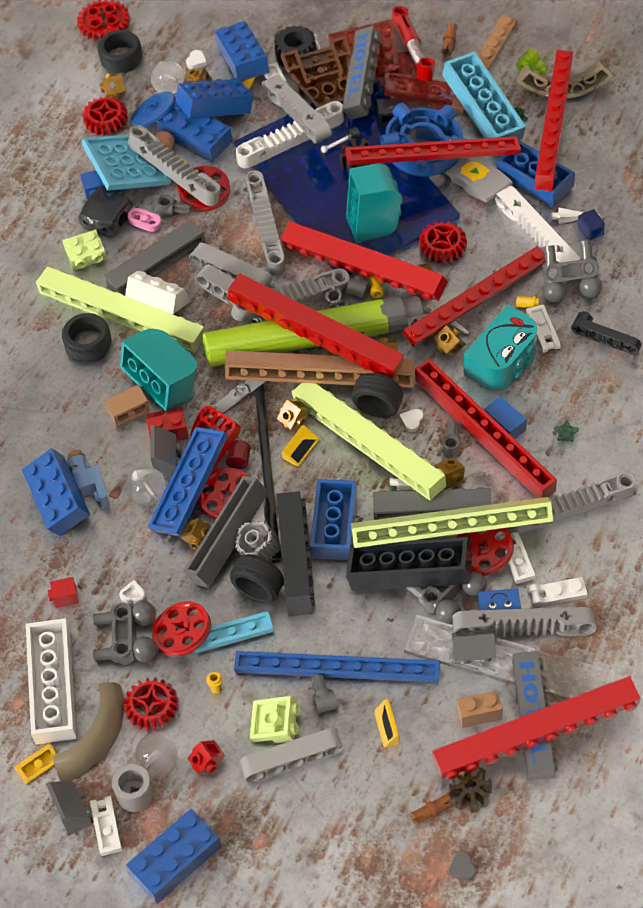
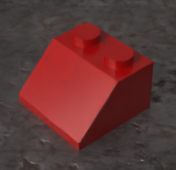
[146,407,189,441]

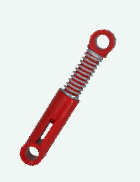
[391,6,435,81]

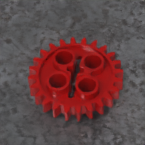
[77,0,130,41]

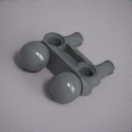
[542,240,603,303]
[407,570,487,624]
[93,601,157,665]

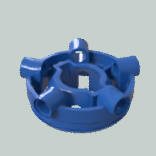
[380,103,468,177]

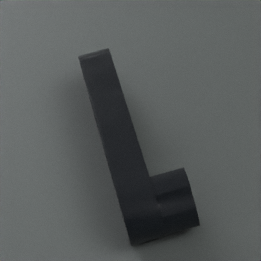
[571,311,642,355]

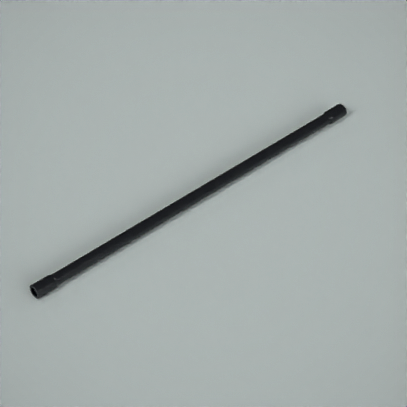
[248,319,282,563]

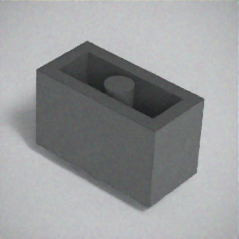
[451,629,496,664]

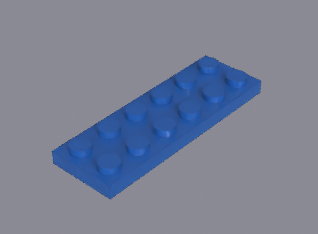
[148,427,228,536]

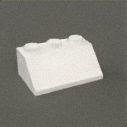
[125,271,191,314]

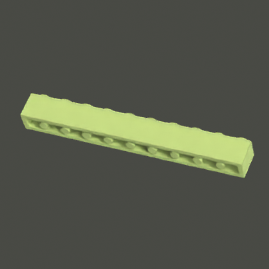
[36,267,205,353]
[292,383,446,501]
[351,497,553,548]

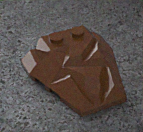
[281,36,351,109]

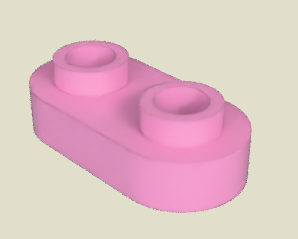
[128,208,161,232]

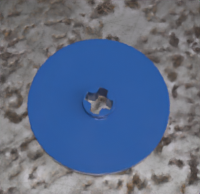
[131,91,176,127]

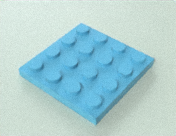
[81,135,172,190]

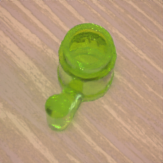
[516,48,548,74]

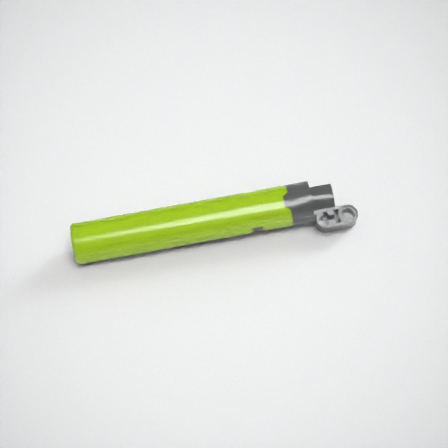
[202,295,436,367]

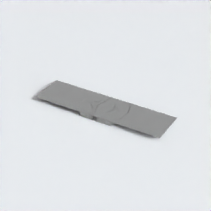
[214,380,265,413]

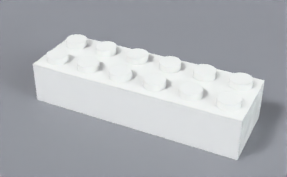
[26,618,77,745]

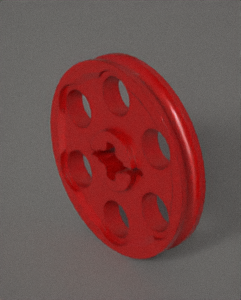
[178,166,230,211]
[198,468,249,520]
[456,528,514,576]
[152,601,211,656]

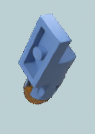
[67,450,110,508]

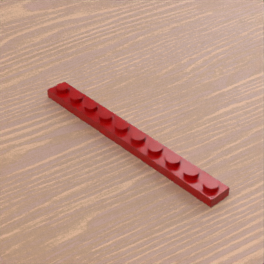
[345,136,521,165]
[402,245,546,347]

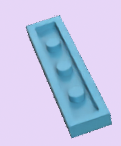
[192,611,274,653]

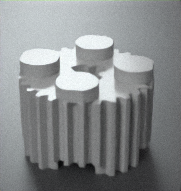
[235,521,281,561]

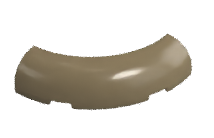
[517,60,614,98]
[52,682,124,782]

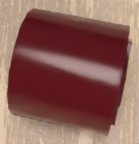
[226,440,251,469]

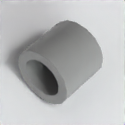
[112,764,154,812]

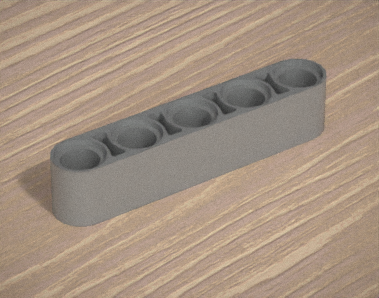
[189,243,272,287]
[195,264,267,322]
[239,728,343,782]

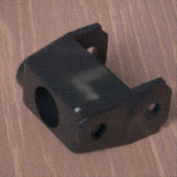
[78,185,133,236]

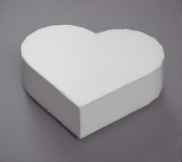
[186,50,207,69]
[400,409,423,433]
[119,580,146,604]

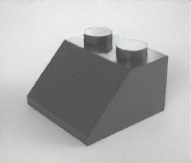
[150,425,181,478]
[46,781,93,836]

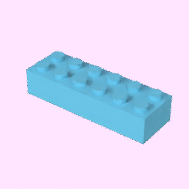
[442,51,526,140]

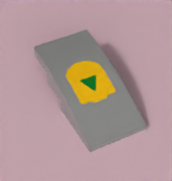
[443,157,513,202]

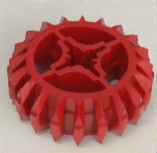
[82,95,128,136]
[419,221,467,265]
[123,677,179,732]

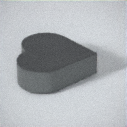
[448,852,475,881]

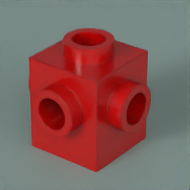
[187,740,225,774]

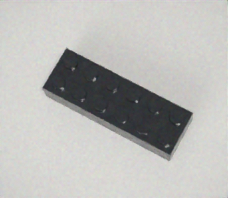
[277,491,315,616]
[346,537,472,591]

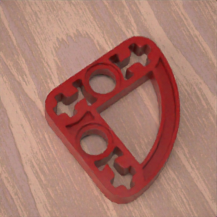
[190,406,241,469]

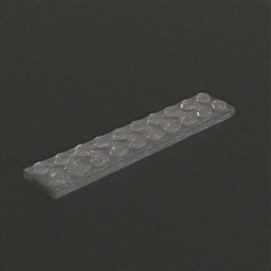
[404,615,614,700]

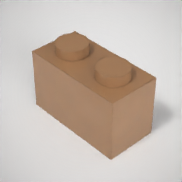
[104,385,150,427]
[457,690,503,728]

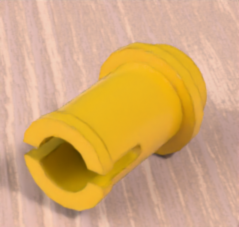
[369,277,384,298]
[516,295,540,308]
[206,672,223,694]

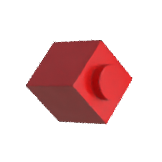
[47,577,79,608]

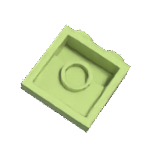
[62,230,107,271]
[250,696,301,743]

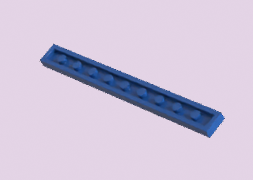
[234,651,440,683]

